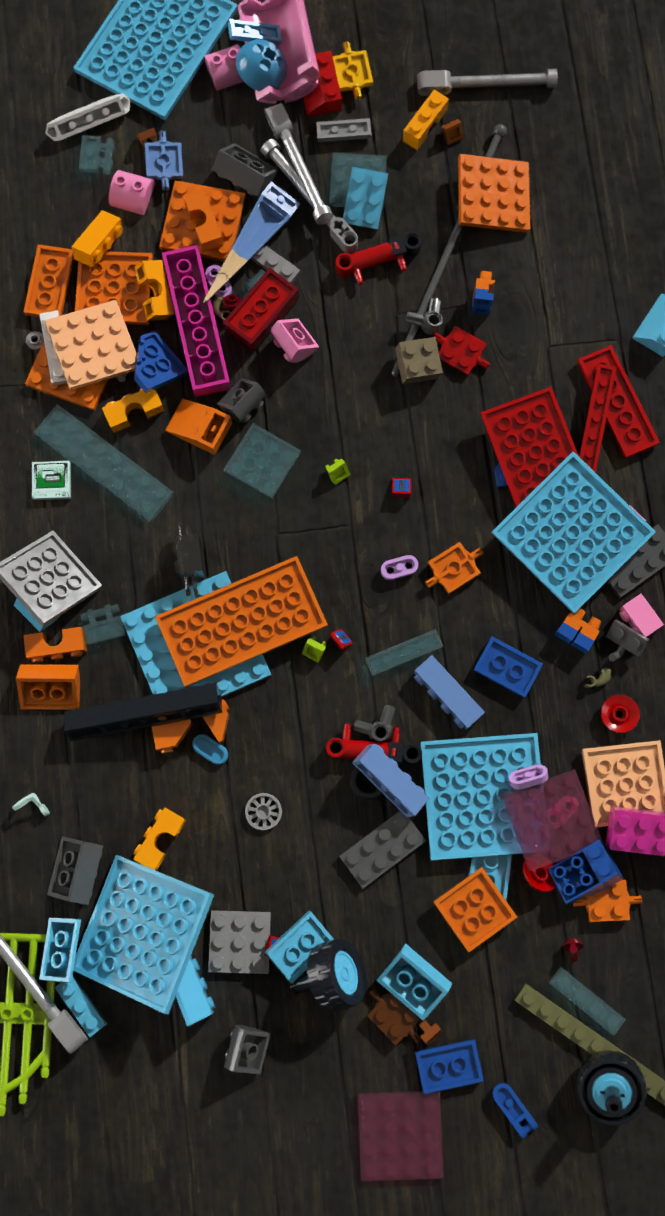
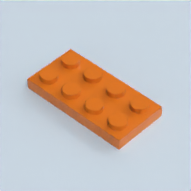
[23,244,74,317]

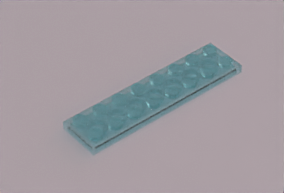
[33,404,174,523]

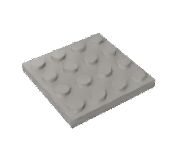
[0,531,102,627]

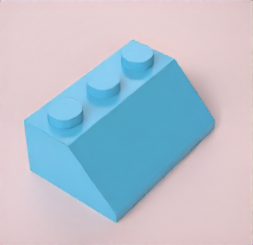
[632,294,665,357]
[39,918,81,983]
[377,944,452,1021]
[176,956,215,1026]

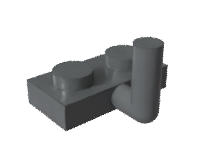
[606,620,650,661]

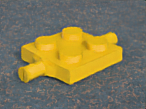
[333,42,373,100]

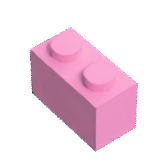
[619,594,664,637]

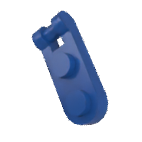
[492,1083,539,1139]

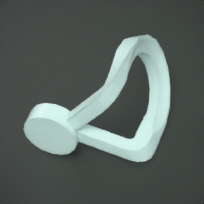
[12,793,50,817]

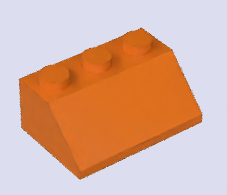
[16,664,80,710]

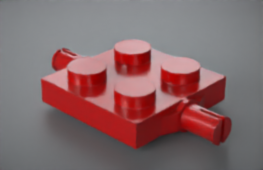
[433,326,490,376]

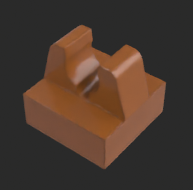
[441,119,464,145]
[136,128,157,149]
[419,1020,443,1046]

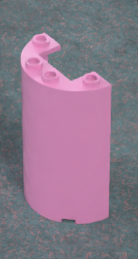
[237,0,320,104]

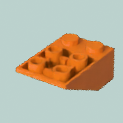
[165,399,232,455]

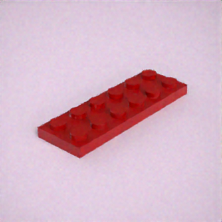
[577,345,660,459]

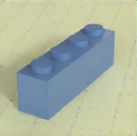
[414,655,485,730]
[352,743,429,817]

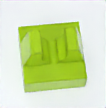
[326,459,350,485]
[302,636,326,663]

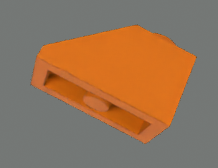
[203,699,230,744]
[152,719,193,754]

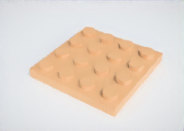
[45,300,137,390]
[582,740,665,828]

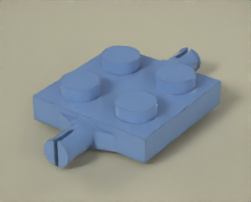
[145,131,183,191]

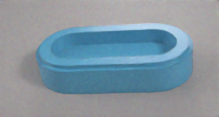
[192,734,228,765]

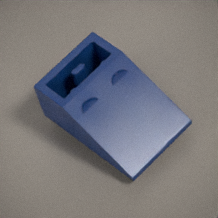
[548,840,624,904]

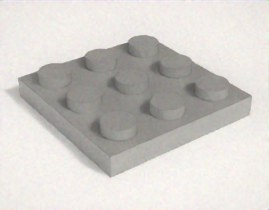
[208,910,271,974]

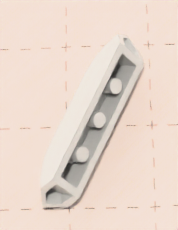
[46,93,130,141]

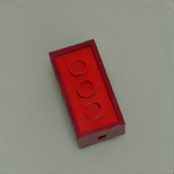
[223,268,299,352]

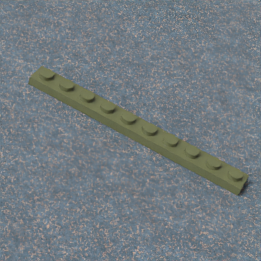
[514,983,665,1105]

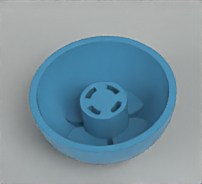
[236,39,287,91]

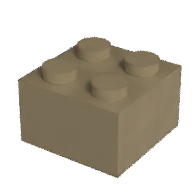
[395,337,443,384]

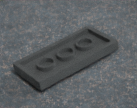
[606,524,665,599]
[339,811,426,888]

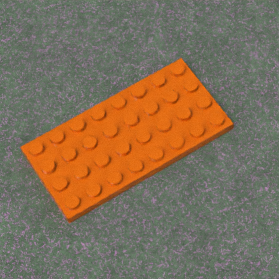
[155,556,328,688]

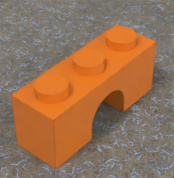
[183,189,225,252]
[24,627,87,663]

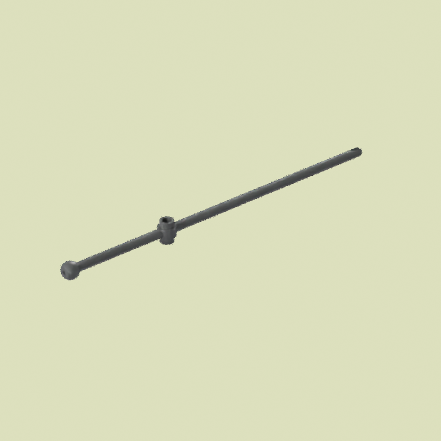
[392,124,507,377]

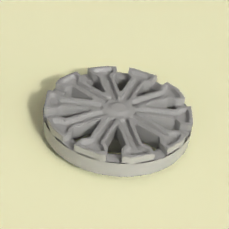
[245,793,282,830]

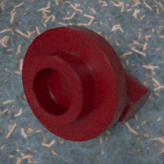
[222,294,241,312]
[563,938,583,962]

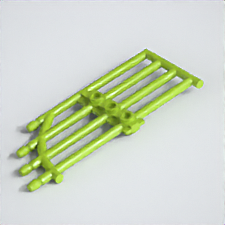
[0,933,55,1116]

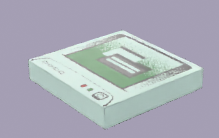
[32,461,71,500]

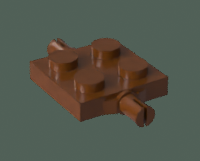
[366,987,422,1045]

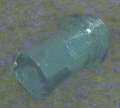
[245,270,265,291]

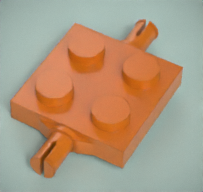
[425,542,483,594]
[573,880,642,922]

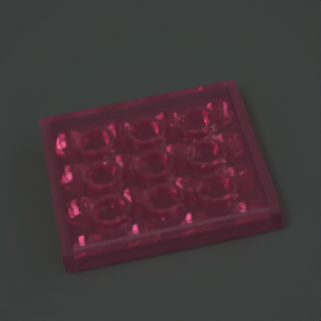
[501,769,603,871]
[358,1091,443,1181]

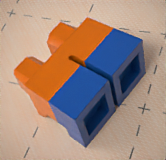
[471,271,495,316]
[554,608,601,654]

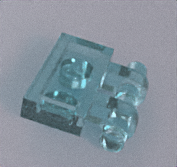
[79,135,115,174]
[80,604,126,645]

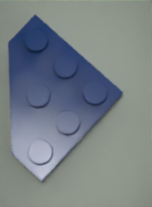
[134,330,189,393]

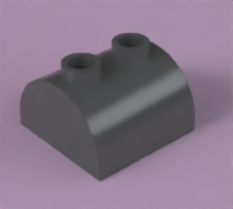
[217,378,266,423]
[224,1025,271,1074]

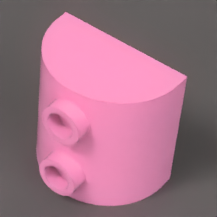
[204,44,244,91]
[109,170,155,215]
[271,318,319,363]

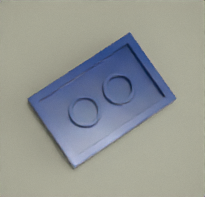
[473,636,543,698]
[415,1039,484,1094]

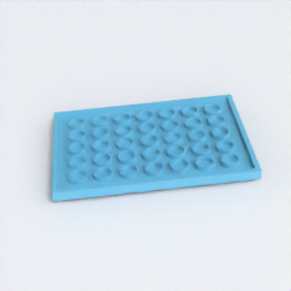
[73,0,238,120]

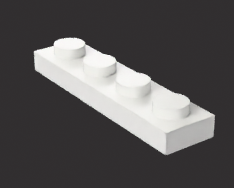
[39,310,67,385]

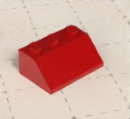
[303,51,342,117]

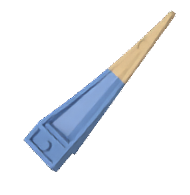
[204,182,300,303]

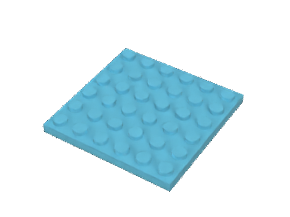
[491,452,656,614]
[120,571,272,711]
[420,733,550,861]
[73,855,214,1014]

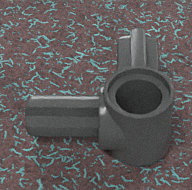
[405,298,443,335]
[354,705,395,742]

